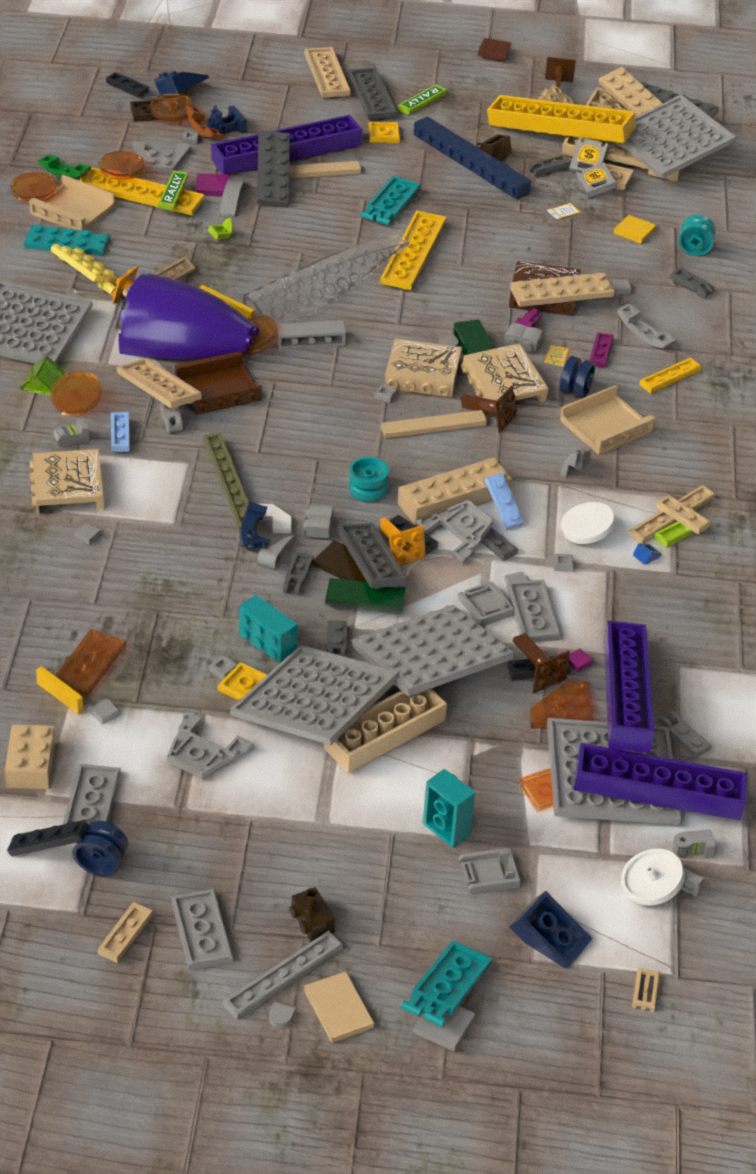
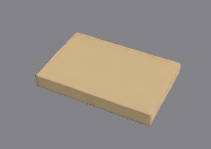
[304,971,374,1043]

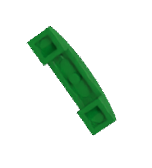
[37,154,91,178]

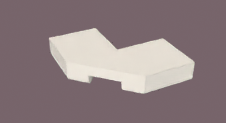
[259,504,291,534]

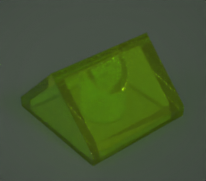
[20,356,65,395]

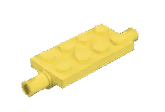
[51,244,118,297]

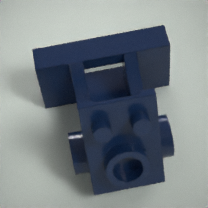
[208,105,247,134]
[239,502,271,550]

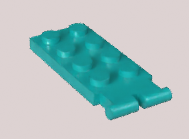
[360,176,421,226]
[24,225,110,256]
[401,940,493,1028]

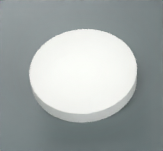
[561,502,615,544]
[621,849,685,906]

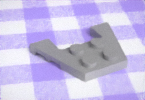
[132,141,191,173]
[415,500,493,565]
[167,711,253,779]

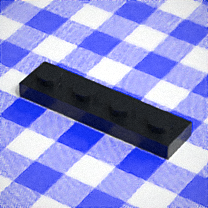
[7,820,89,856]

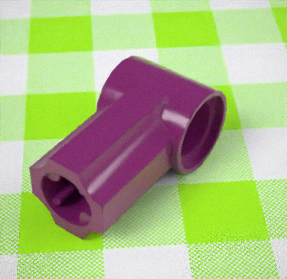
[515,308,541,328]

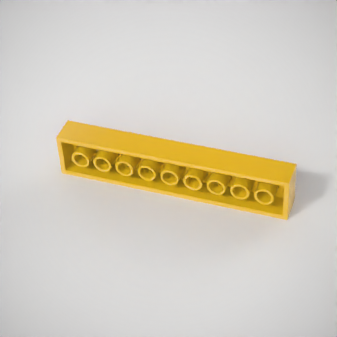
[487,95,636,143]

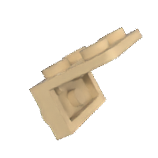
[537,84,574,104]

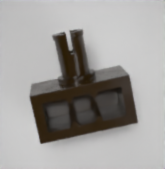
[476,134,512,160]
[289,887,336,942]

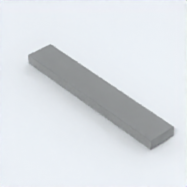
[223,931,343,1020]

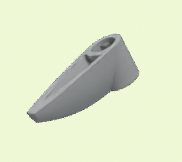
[257,535,296,569]

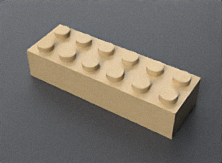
[398,457,512,526]
[324,689,447,773]

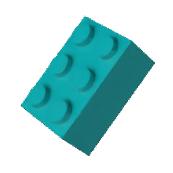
[239,595,298,663]
[423,769,476,848]

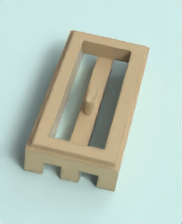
[632,968,660,1012]

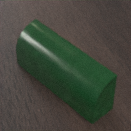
[453,319,495,357]
[325,578,406,614]

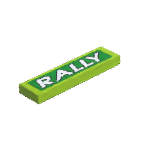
[398,84,447,115]
[158,171,188,211]

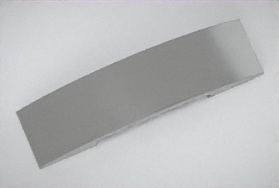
[220,179,245,217]
[617,304,676,348]

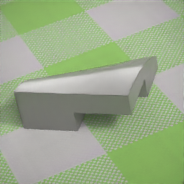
[560,447,592,478]

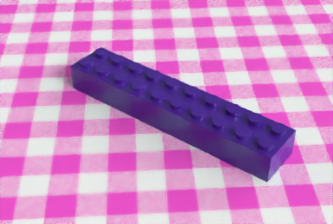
[211,114,362,175]
[604,620,654,753]

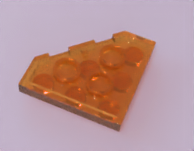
[530,681,592,729]

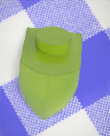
[208,218,233,240]

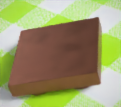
[478,38,512,61]

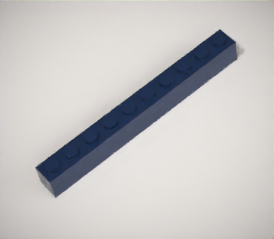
[413,116,531,200]

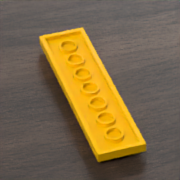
[79,167,204,216]
[380,210,446,290]

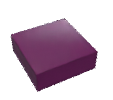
[568,648,593,672]

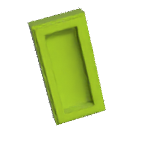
[654,522,694,548]

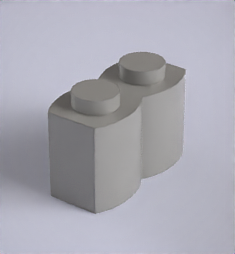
[504,323,543,353]
[303,503,334,538]

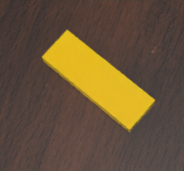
[36,666,83,714]

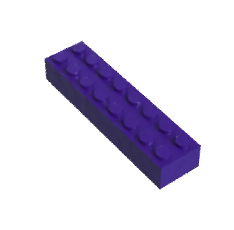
[573,743,747,820]

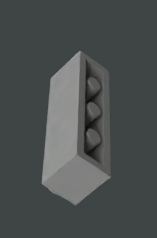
[276,320,346,350]

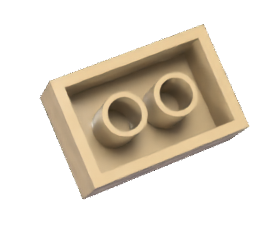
[5,725,55,789]

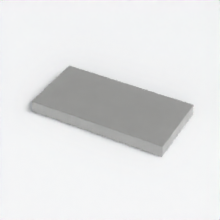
[506,579,561,642]
[63,764,121,824]
[170,889,233,971]

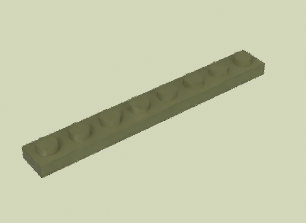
[203,433,257,533]

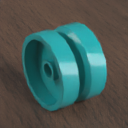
[679,215,715,256]
[349,457,389,502]

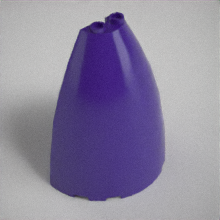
[118,273,259,359]

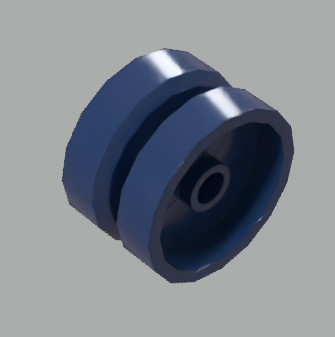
[559,356,596,399]
[72,820,129,876]

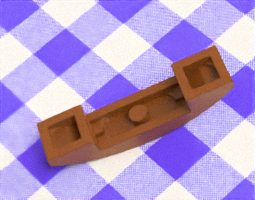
[186,105,225,140]

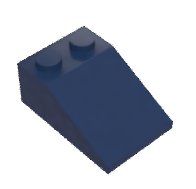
[154,70,209,96]
[509,891,593,969]

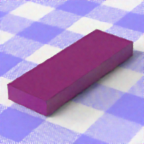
[589,332,614,369]

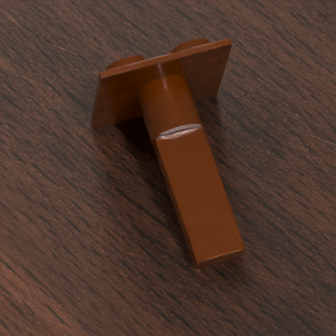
[545,57,576,88]
[461,385,517,433]
[513,633,570,693]

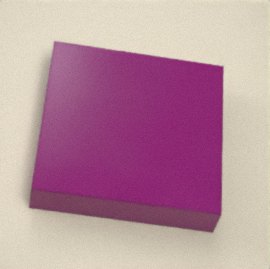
[195,173,228,196]

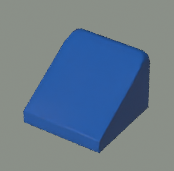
[633,543,662,564]

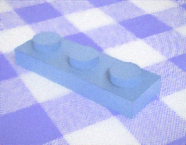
[111,412,130,452]
[484,473,524,529]

